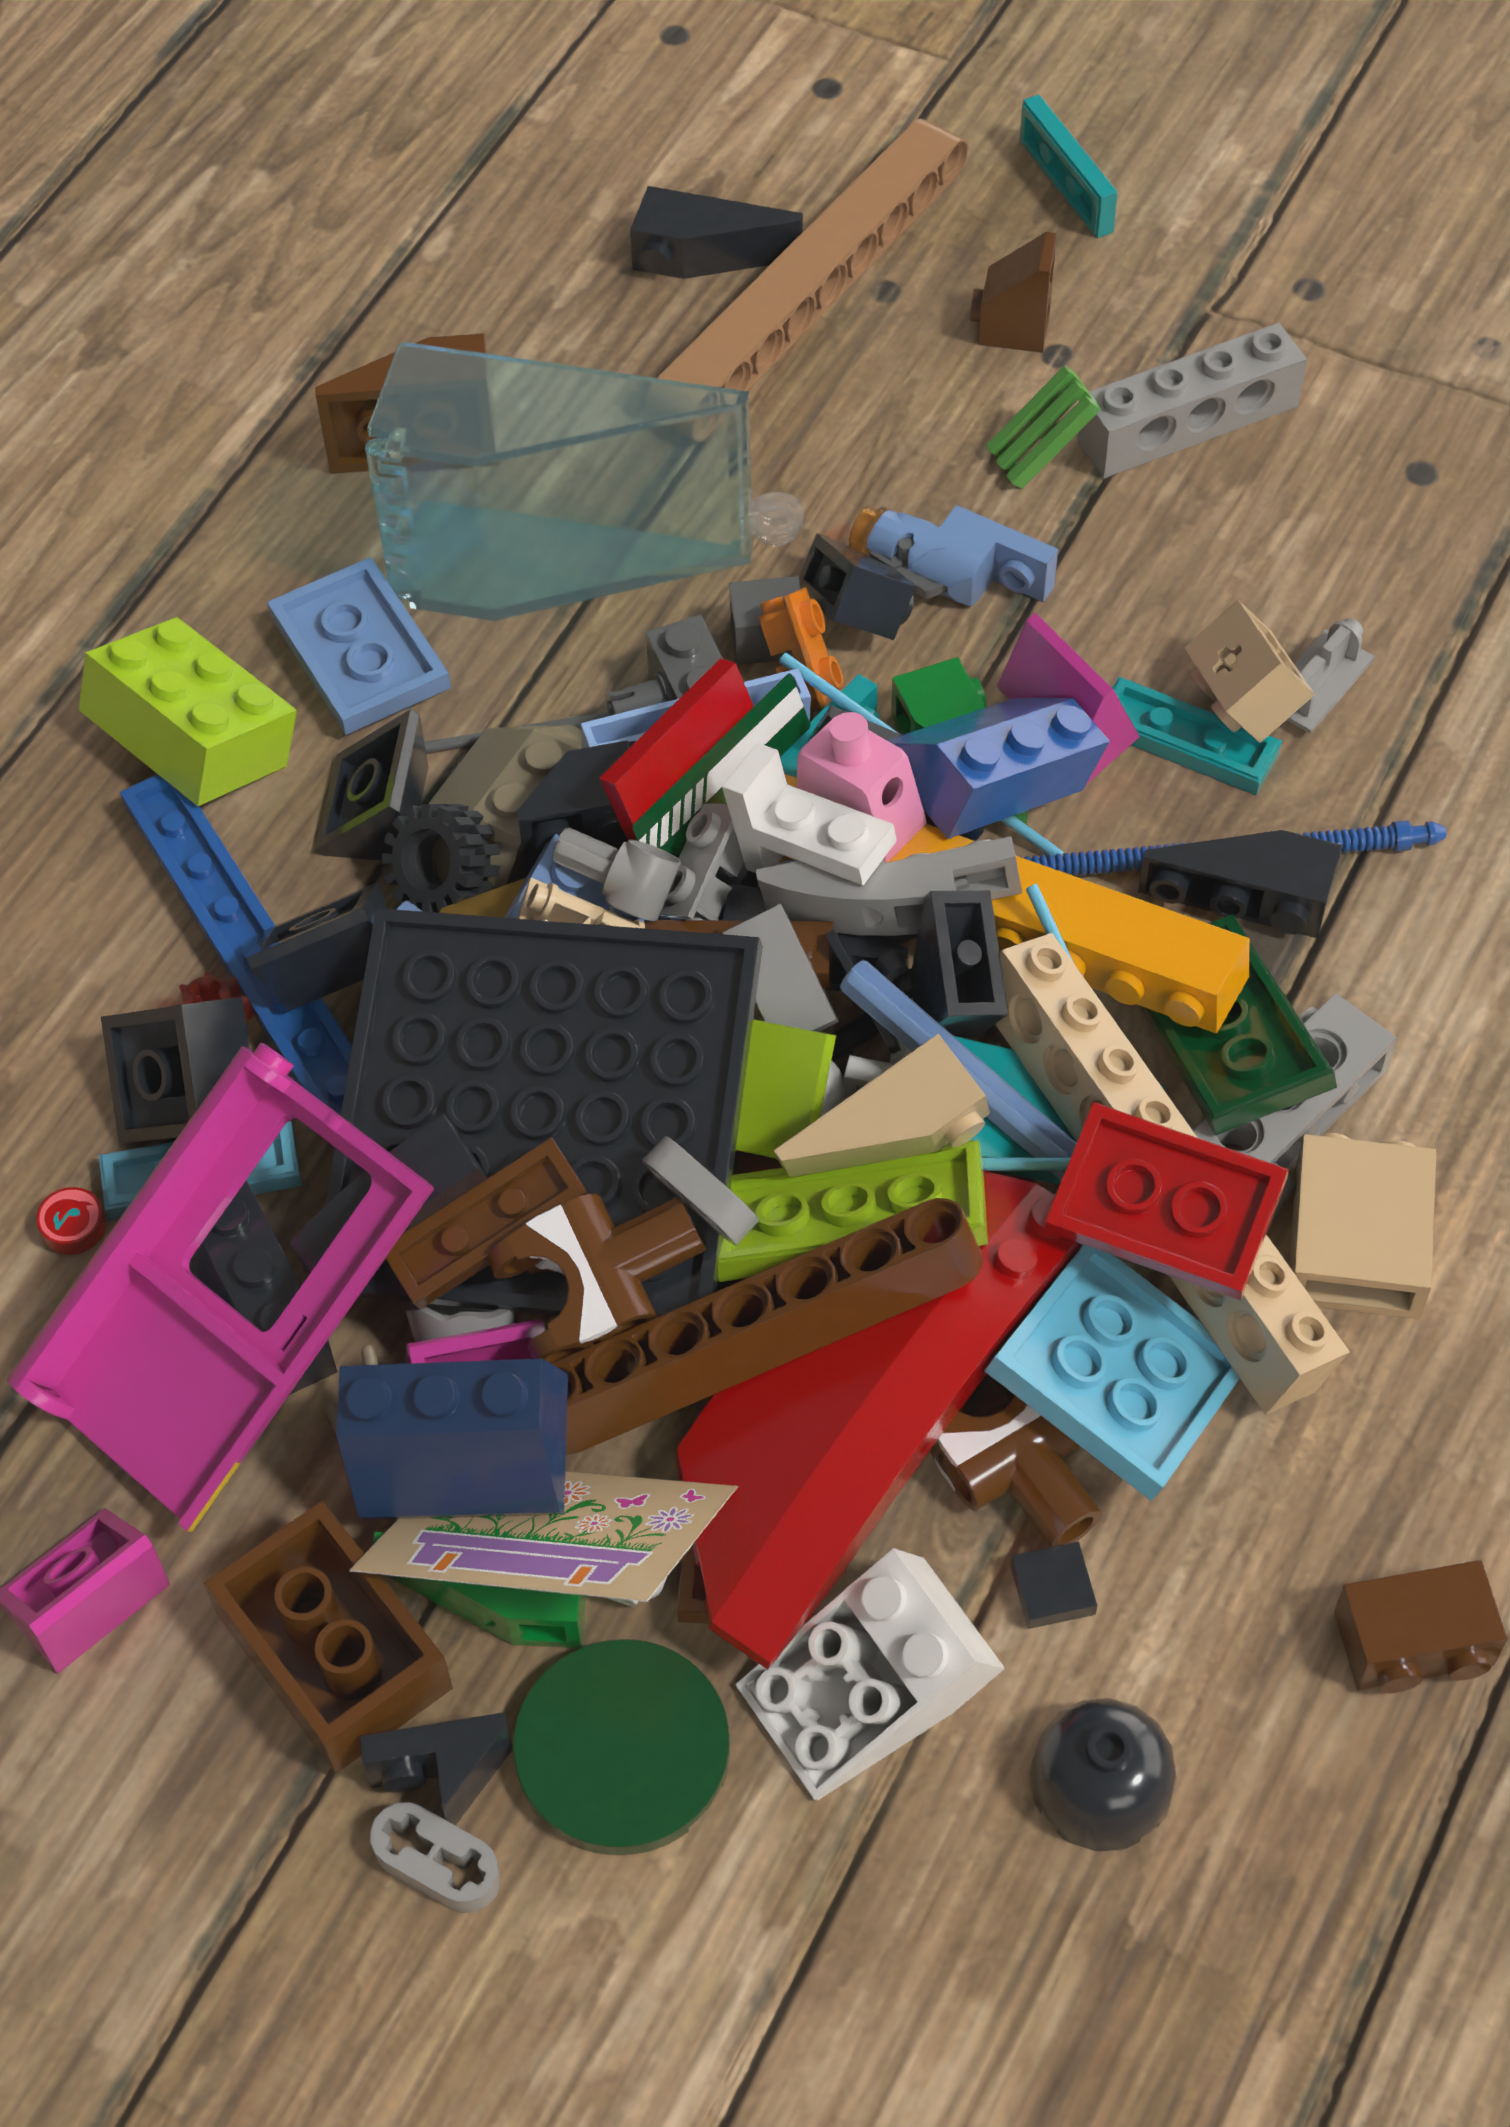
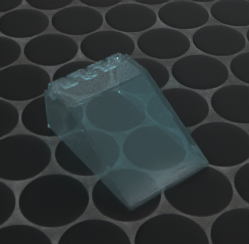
[365,342,753,621]

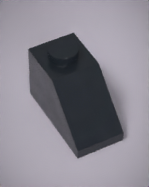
[799,533,916,640]
[910,890,1008,1037]

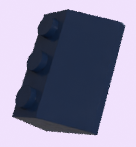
[336,1358,568,1520]

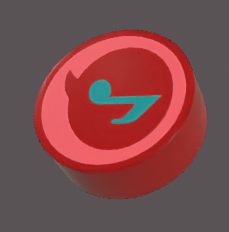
[36,1187,106,1255]

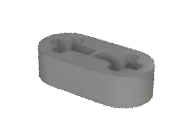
[642,1136,759,1246]
[370,1802,501,1913]

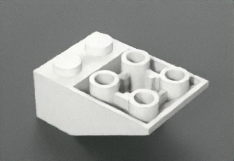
[736,1548,1005,1800]

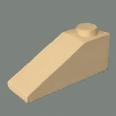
[774,1033,990,1178]

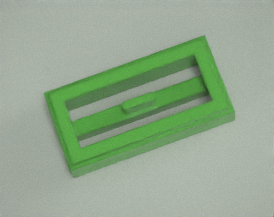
[986,366,1101,489]

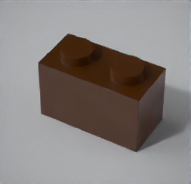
[1334,1560,1507,1693]

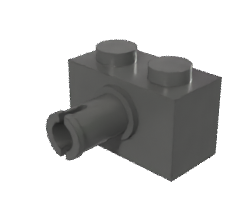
[605,615,723,716]

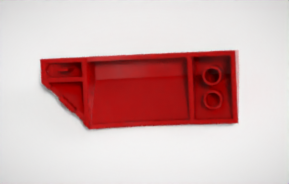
[674,1171,1082,1670]

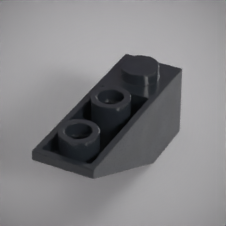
[1138,830,1343,938]

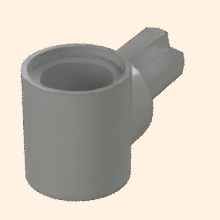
[552,828,681,921]

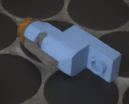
[849,505,1058,606]

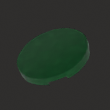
[513,1639,730,1855]

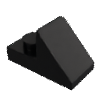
[360,1712,512,1825]

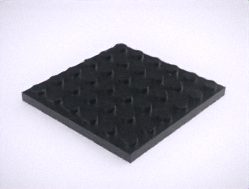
[325,908,763,1318]

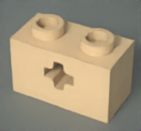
[1184,600,1315,743]

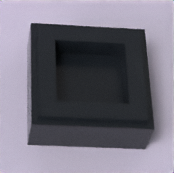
[1010,1542,1098,1629]

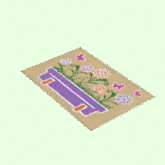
[349,1471,738,1602]

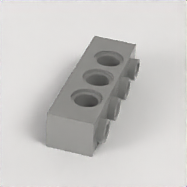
[1077,323,1307,478]
[1189,993,1397,1169]

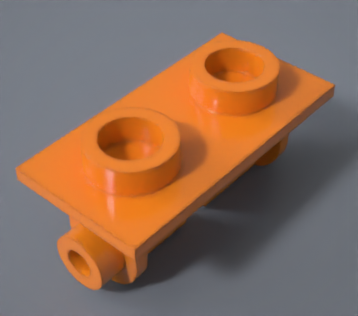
[758,587,844,713]

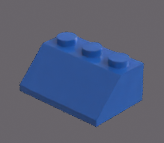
[887,698,1110,839]

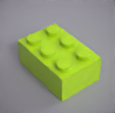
[78,617,297,806]

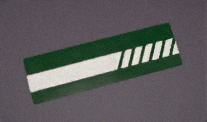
[632,673,810,858]

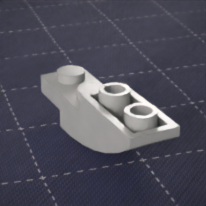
[756,836,1022,936]

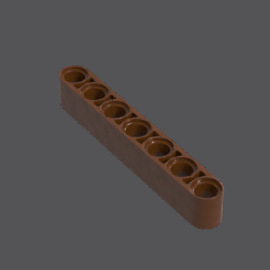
[551,1198,983,1455]

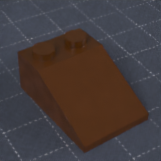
[315,333,497,474]

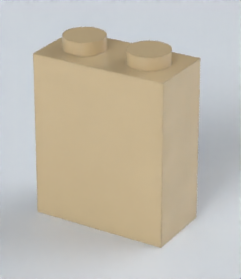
[1289,1133,1436,1319]

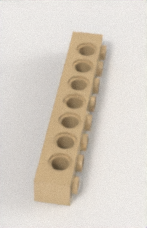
[995,933,1350,1415]

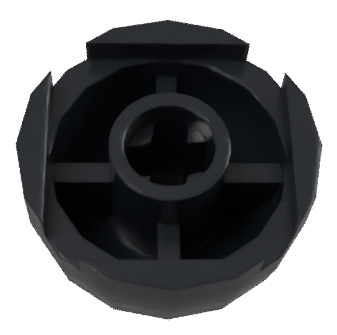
[1030,1698,1177,1852]

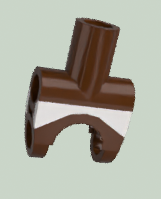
[487,1194,707,1363]
[930,1390,1102,1547]

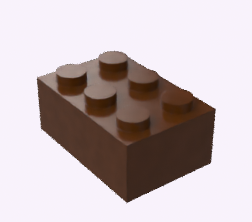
[204,1501,453,1774]

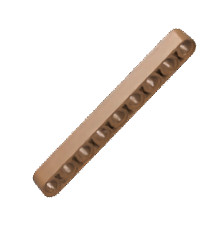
[646,119,969,439]

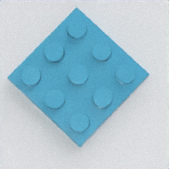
[985,1245,1240,1501]

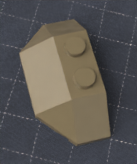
[429,724,582,889]

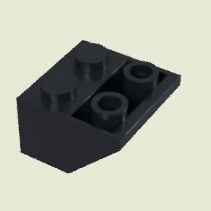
[517,740,630,878]

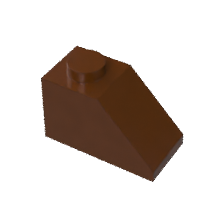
[970,232,1057,353]

